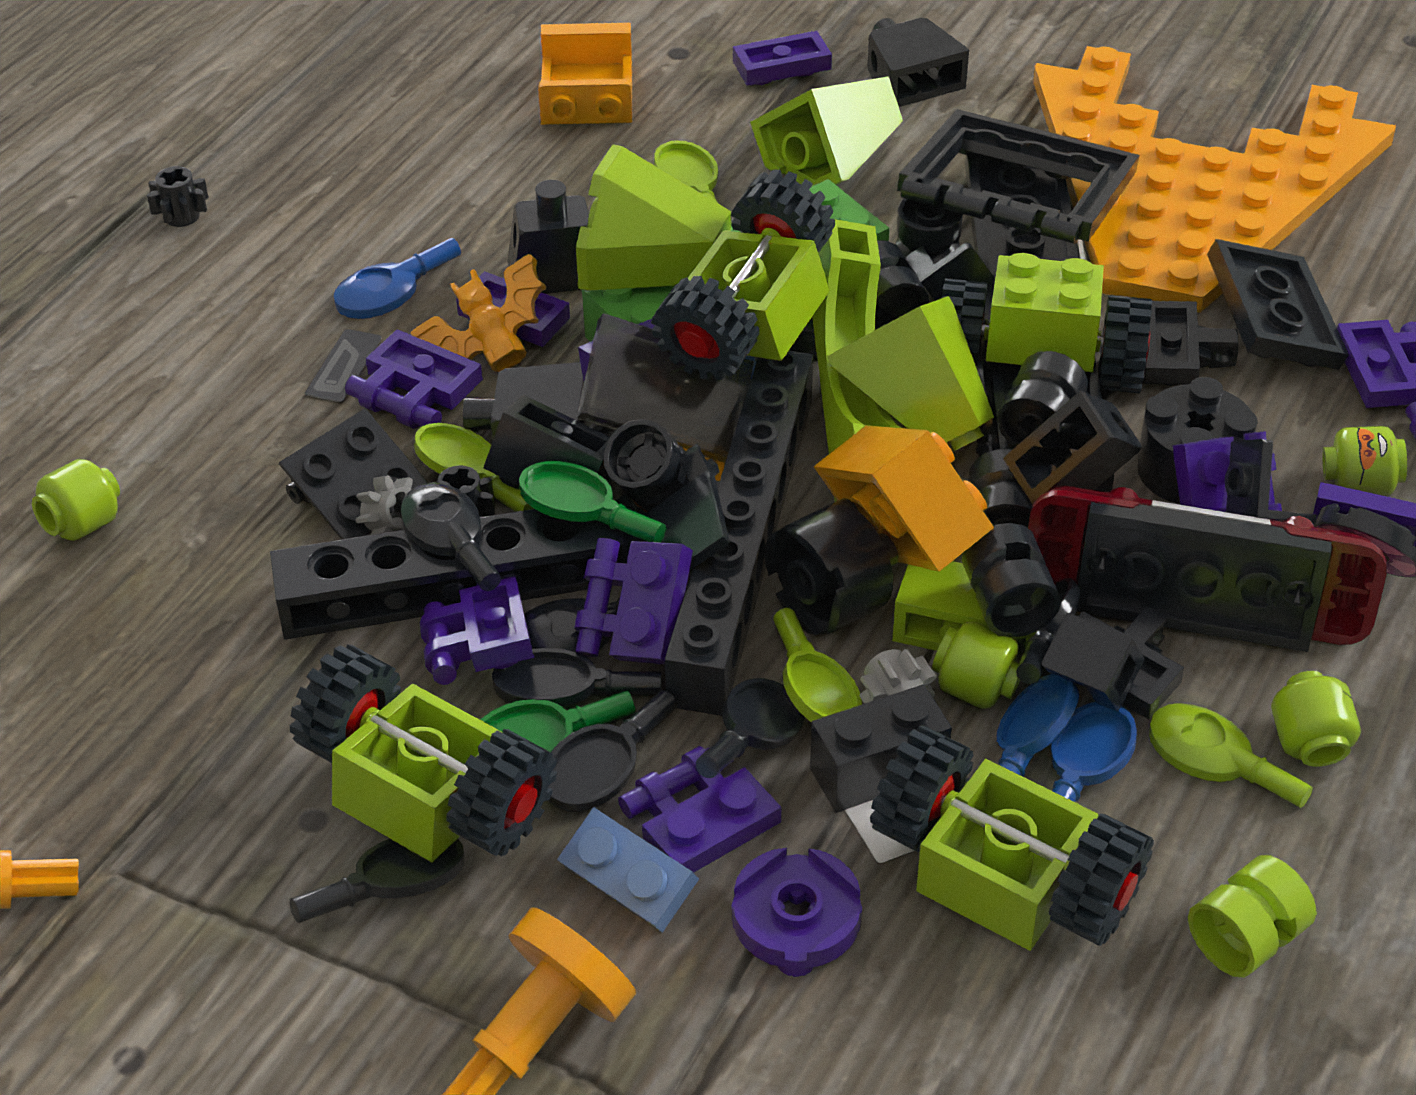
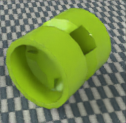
[1187,855,1317,978]

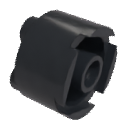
[1137,377,1258,503]
[765,498,898,635]

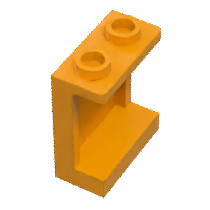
[538,23,632,125]

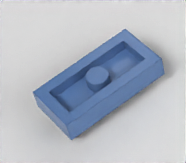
[557,807,699,933]

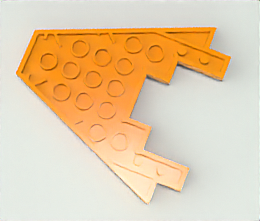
[1033,46,1396,313]

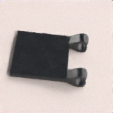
[616,443,730,571]

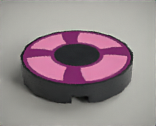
[1314,503,1416,578]

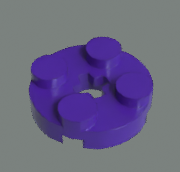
[731,848,862,977]

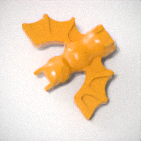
[411,254,546,372]

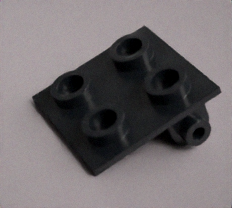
[279,408,428,540]

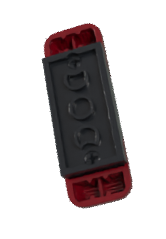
[1028,486,1387,652]

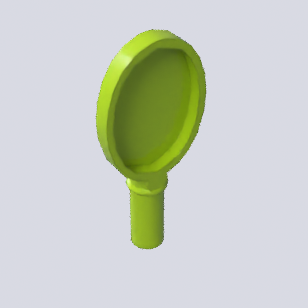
[654,141,719,204]
[414,423,534,512]
[773,608,862,722]
[1149,703,1313,808]

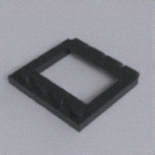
[897,109,1140,244]

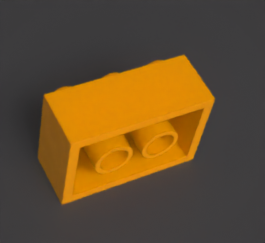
[813,426,994,572]

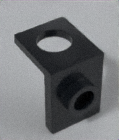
[1224,439,1317,523]

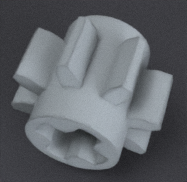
[355,475,413,535]
[859,649,937,704]

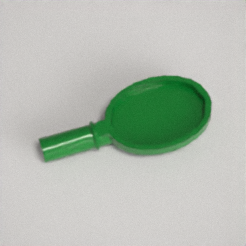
[519,461,666,543]
[480,691,635,752]

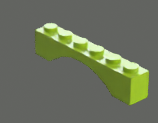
[812,219,901,502]

